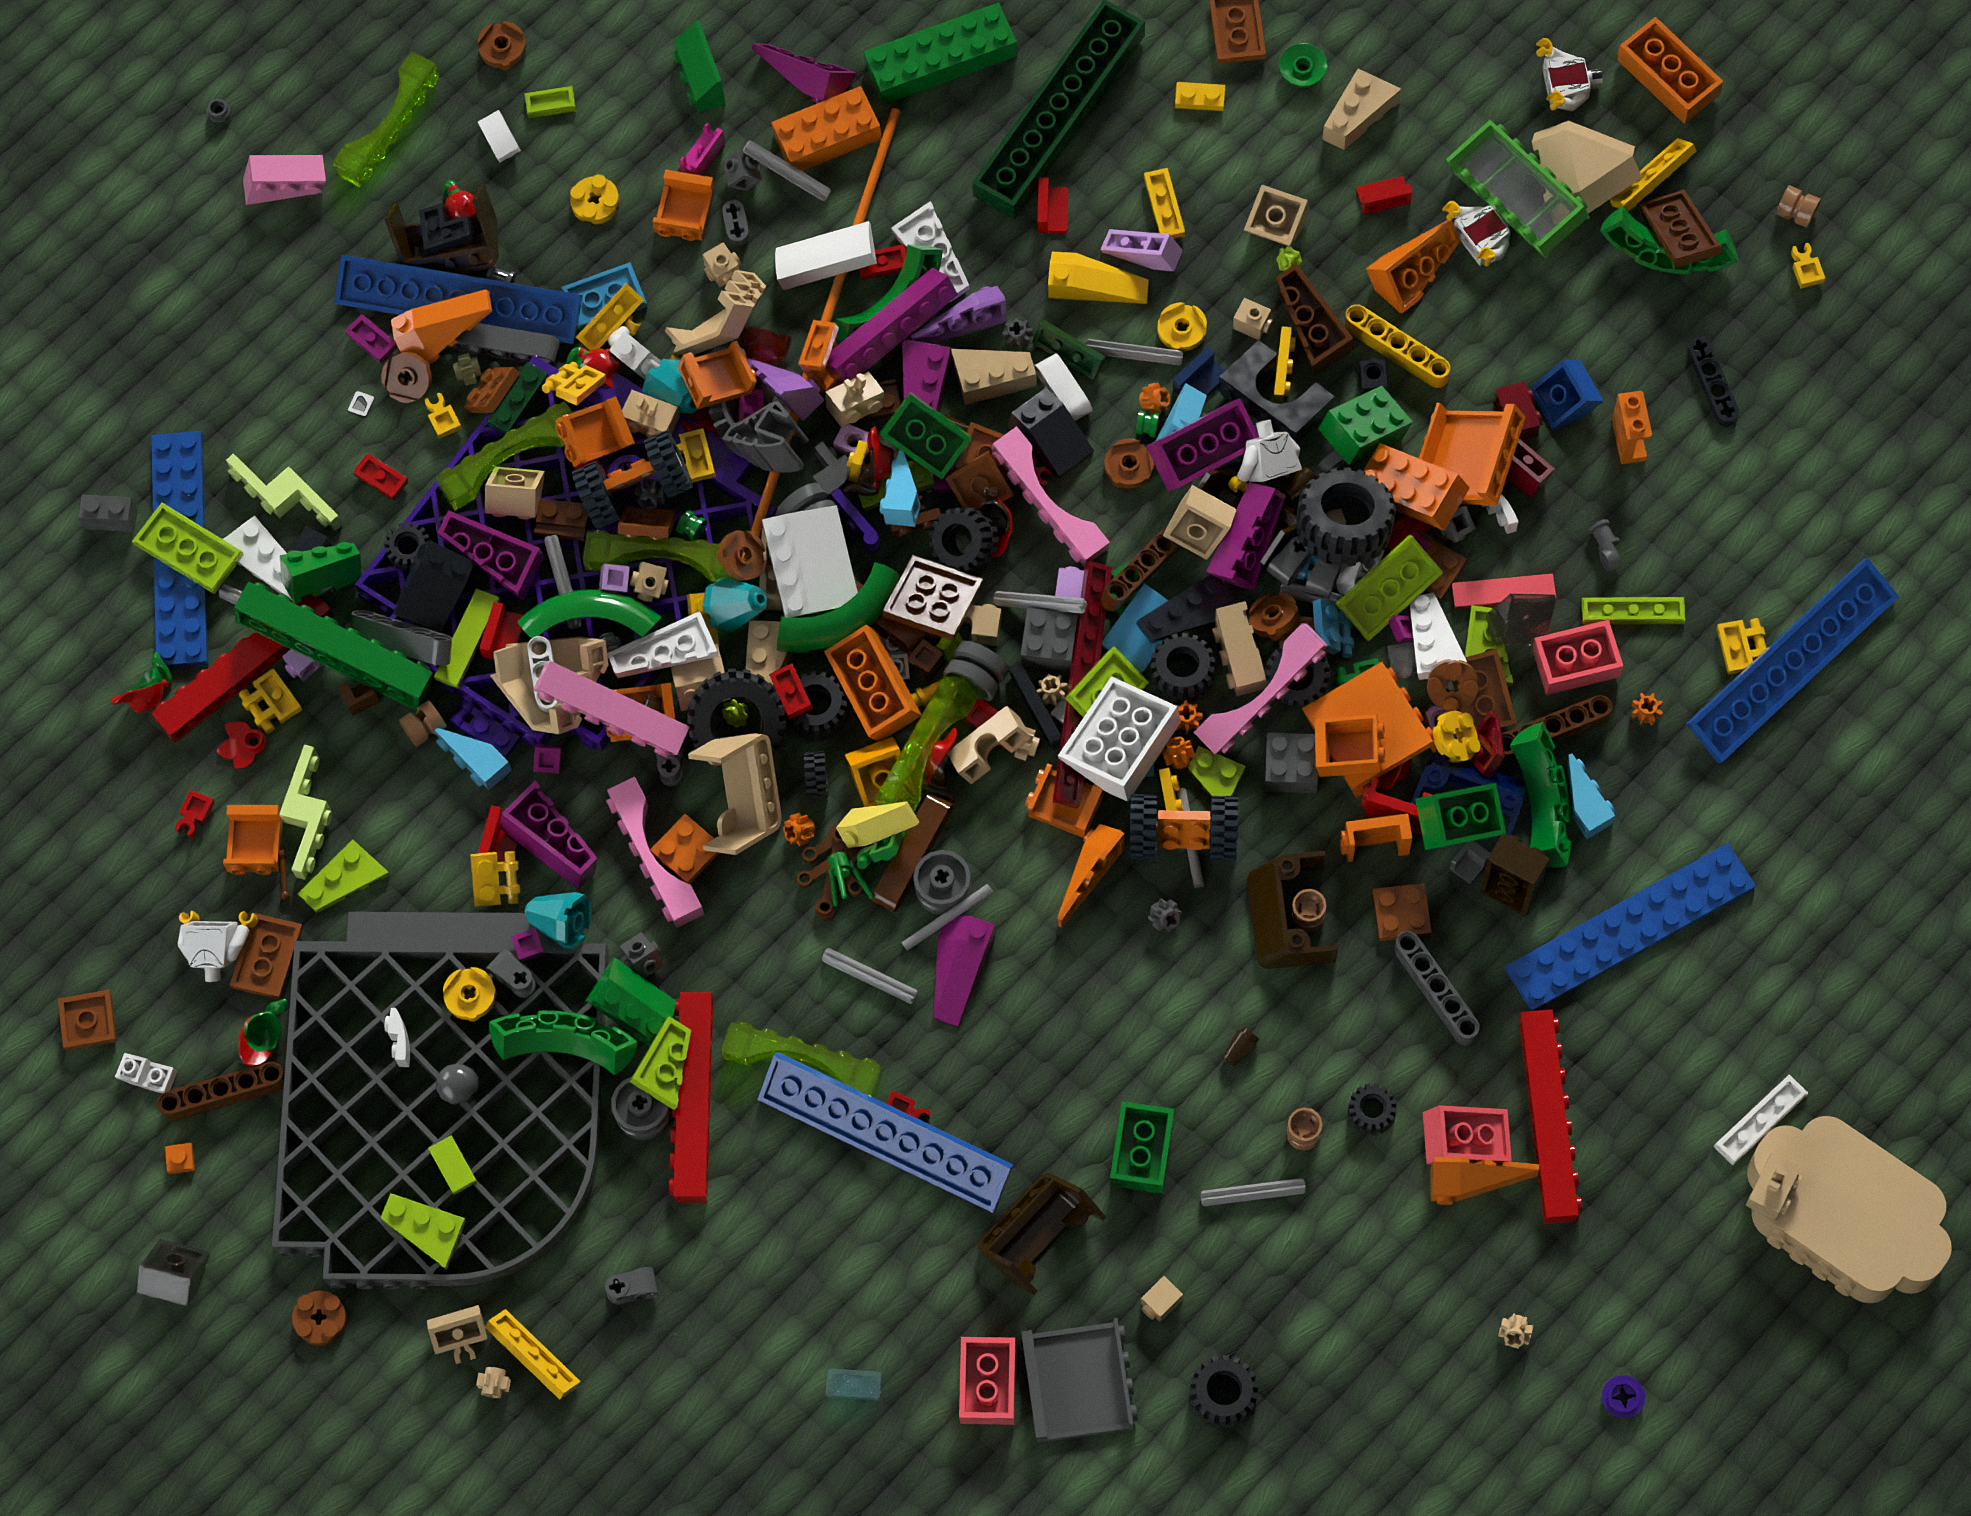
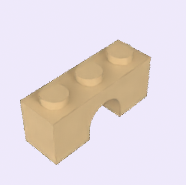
[926,604,1002,646]
[947,706,1031,784]

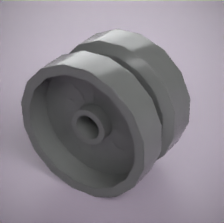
[775,483,841,517]
[943,641,1009,702]
[913,850,972,915]
[611,1076,672,1141]

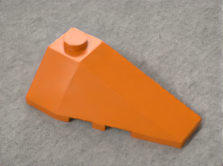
[391,290,492,364]

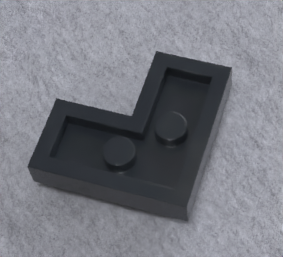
[419,203,473,254]

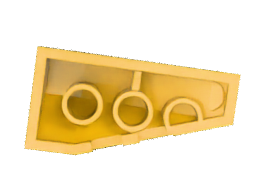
[1048,252,1149,304]

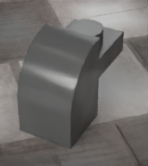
[813,442,851,500]

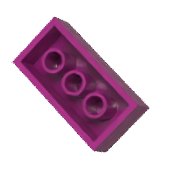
[1146,399,1259,491]

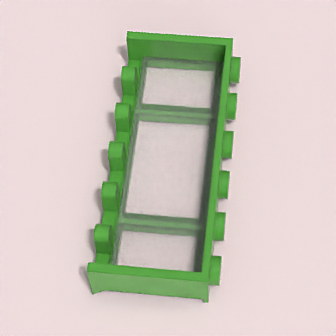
[1446,120,1590,259]

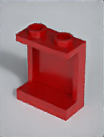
[1361,777,1431,835]

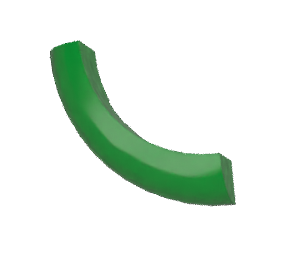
[1601,206,1738,274]
[836,244,943,343]
[777,562,900,653]
[517,589,662,639]
[1510,722,1572,868]
[489,1011,637,1075]

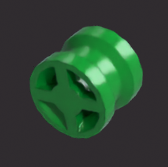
[1136,410,1160,438]
[676,510,707,542]

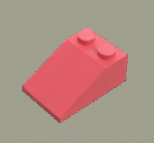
[1423,1105,1512,1165]

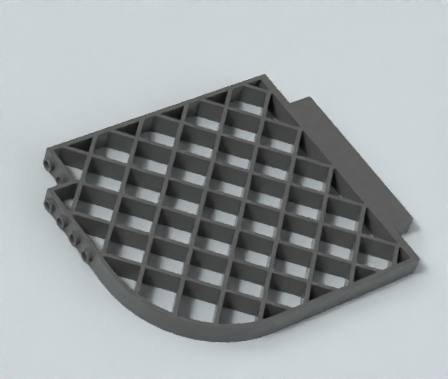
[272,912,609,1290]

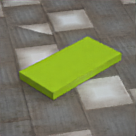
[132,502,244,594]
[1335,535,1444,641]

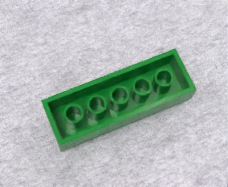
[864,3,1017,105]

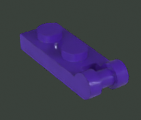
[831,488,880,554]
[448,700,521,760]

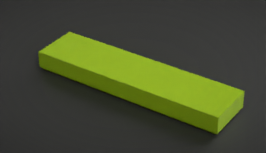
[434,589,501,688]
[1581,597,1685,625]

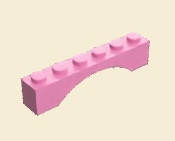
[991,426,1110,567]
[1194,623,1328,754]
[606,777,704,928]

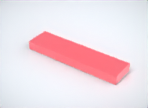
[1451,574,1556,610]

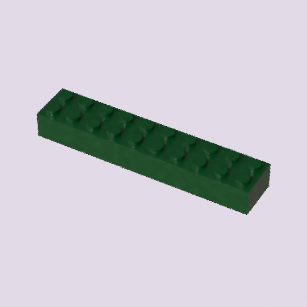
[972,0,1145,219]

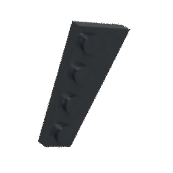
[1136,574,1238,643]

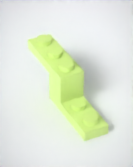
[226,454,342,531]
[279,745,332,880]

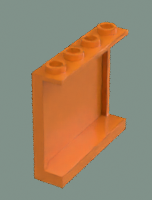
[1418,403,1526,505]
[1302,662,1436,798]

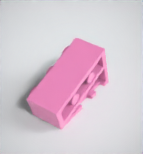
[243,155,326,205]

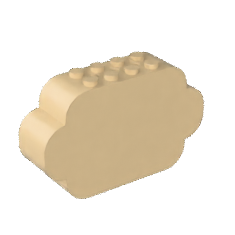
[1747,1116,1951,1303]

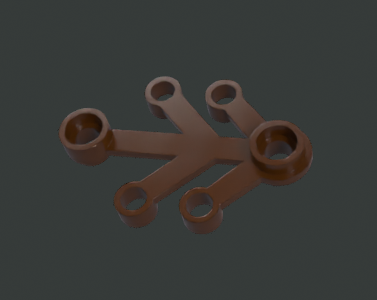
[797,824,869,921]

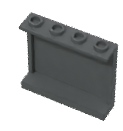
[1021,1318,1138,1443]

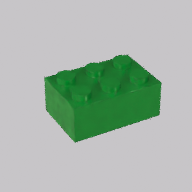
[1318,386,1413,465]
[880,392,972,479]
[1415,783,1506,850]
[1110,1101,1174,1194]

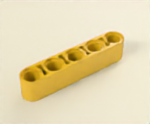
[1345,305,1450,388]

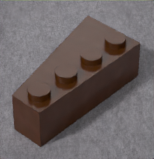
[1276,263,1355,376]

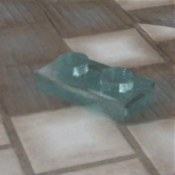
[826,1368,882,1401]

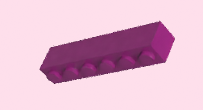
[825,268,958,384]

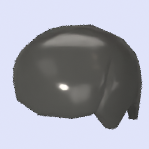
[436,1064,479,1104]

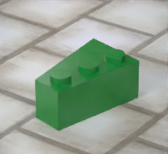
[280,542,362,604]

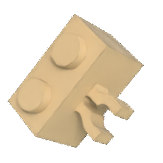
[826,371,884,427]
[622,390,680,438]
[1745,1152,1802,1220]
[427,1305,487,1364]

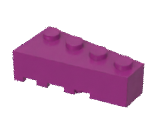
[902,339,952,412]
[1206,482,1286,591]
[438,510,544,601]
[500,780,597,890]

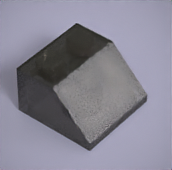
[1486,594,1556,646]
[137,1239,210,1306]

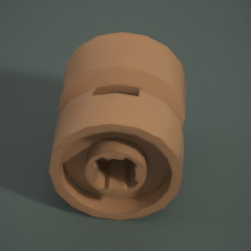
[1775,185,1821,228]
[398,700,447,747]
[1291,889,1326,932]
[1286,1108,1322,1151]

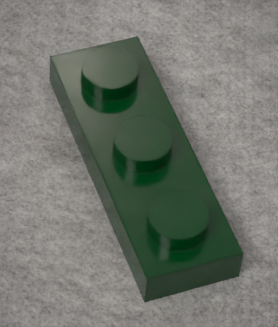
[1032,320,1105,380]
[487,362,549,436]

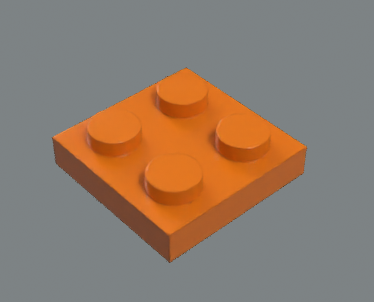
[650,814,719,884]

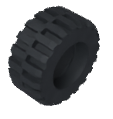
[1296,468,1396,566]
[687,669,786,768]

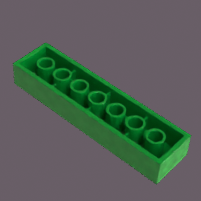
[234,581,433,711]

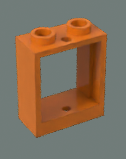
[1315,714,1386,777]

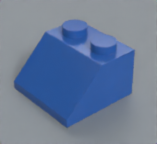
[1529,360,1604,430]

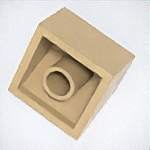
[1244,185,1310,246]
[485,467,545,519]
[1163,485,1236,560]
[671,643,731,711]

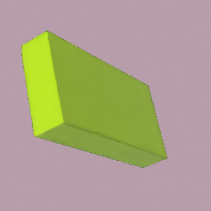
[525,86,576,119]
[428,1135,477,1195]

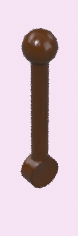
[279,849,290,901]

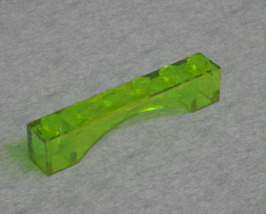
[332,51,439,187]
[436,401,572,511]
[583,530,735,582]
[874,676,979,812]
[721,1021,882,1098]

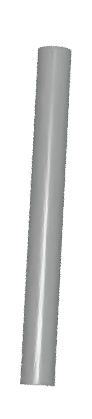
[1176,788,1204,888]
[902,884,993,951]

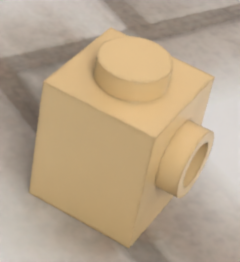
[1233,298,1273,340]

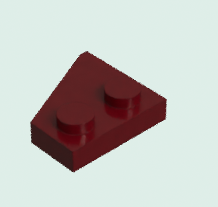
[1469,711,1504,778]

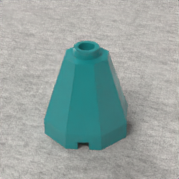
[642,359,698,414]
[703,577,767,633]
[525,892,592,950]

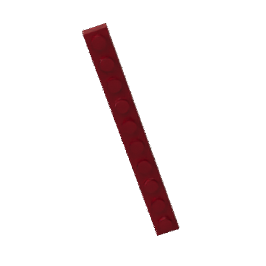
[1052,561,1112,809]

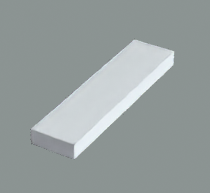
[1714,1075,1808,1165]

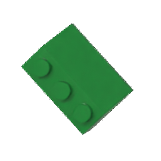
[672,20,726,113]
[585,958,675,1045]

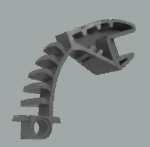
[708,347,809,473]

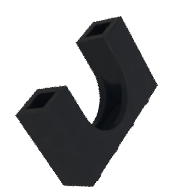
[1218,340,1335,444]

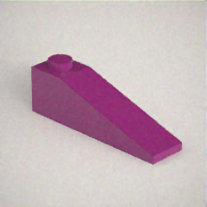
[752,43,856,103]

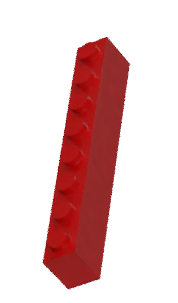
[152,593,334,743]
[669,992,714,1203]
[1519,1010,1582,1224]

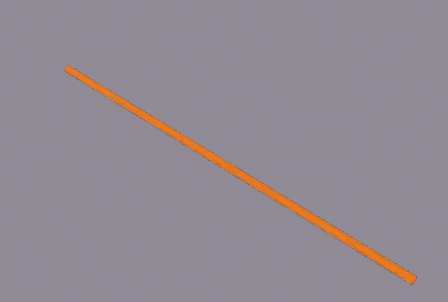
[741,108,901,561]

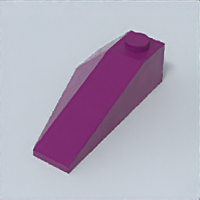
[934,916,996,1027]

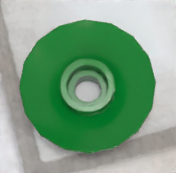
[1279,43,1327,87]

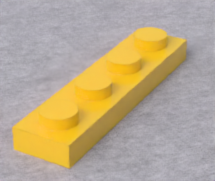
[1609,138,1697,212]
[485,1309,581,1399]

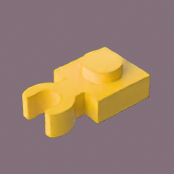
[1791,243,1826,289]
[425,393,462,439]

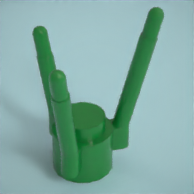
[827,852,874,907]

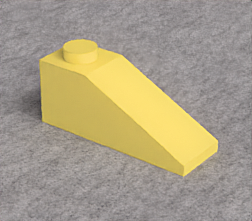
[836,802,919,848]

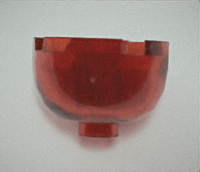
[741,326,792,364]

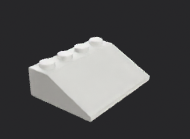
[762,505,858,618]
[1058,676,1181,802]

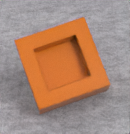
[165,1143,195,1174]

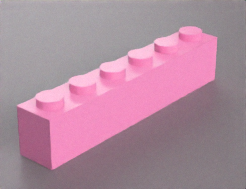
[533,661,689,758]

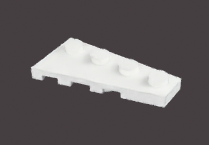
[891,201,969,303]
[223,516,293,602]
[1410,593,1467,680]
[607,611,719,678]

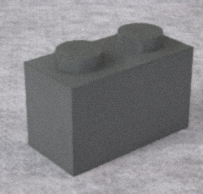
[78,495,138,532]

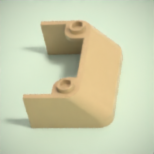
[688,733,782,855]

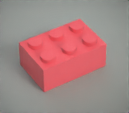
[1532,620,1623,695]
[959,1337,1016,1425]

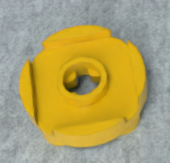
[570,174,620,224]
[1157,302,1207,351]
[1433,711,1481,763]
[443,967,497,1021]

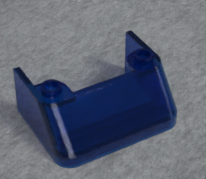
[1411,752,1528,836]

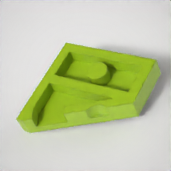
[1188,746,1246,797]

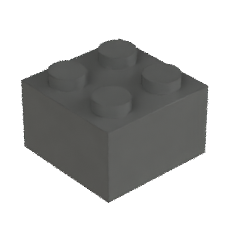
[1021,608,1078,672]
[1265,733,1318,793]

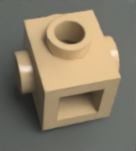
[702,242,741,287]
[630,562,668,602]

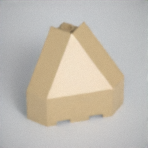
[1532,121,1642,225]
[665,270,766,355]
[490,637,608,734]

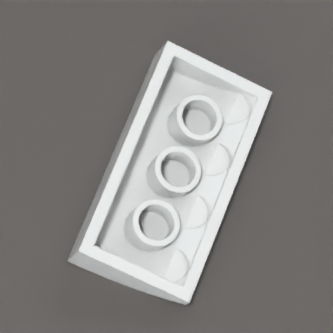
[775,221,877,290]

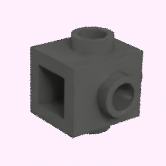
[723,150,762,191]
[1434,506,1476,543]
[620,932,664,978]

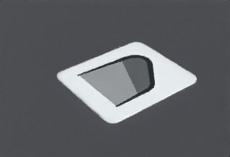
[348,391,374,416]

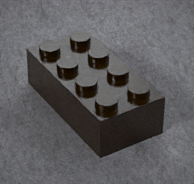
[1480,833,1550,917]

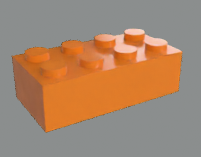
[1617,17,1723,124]
[771,86,882,171]
[1363,443,1470,531]
[824,625,922,742]

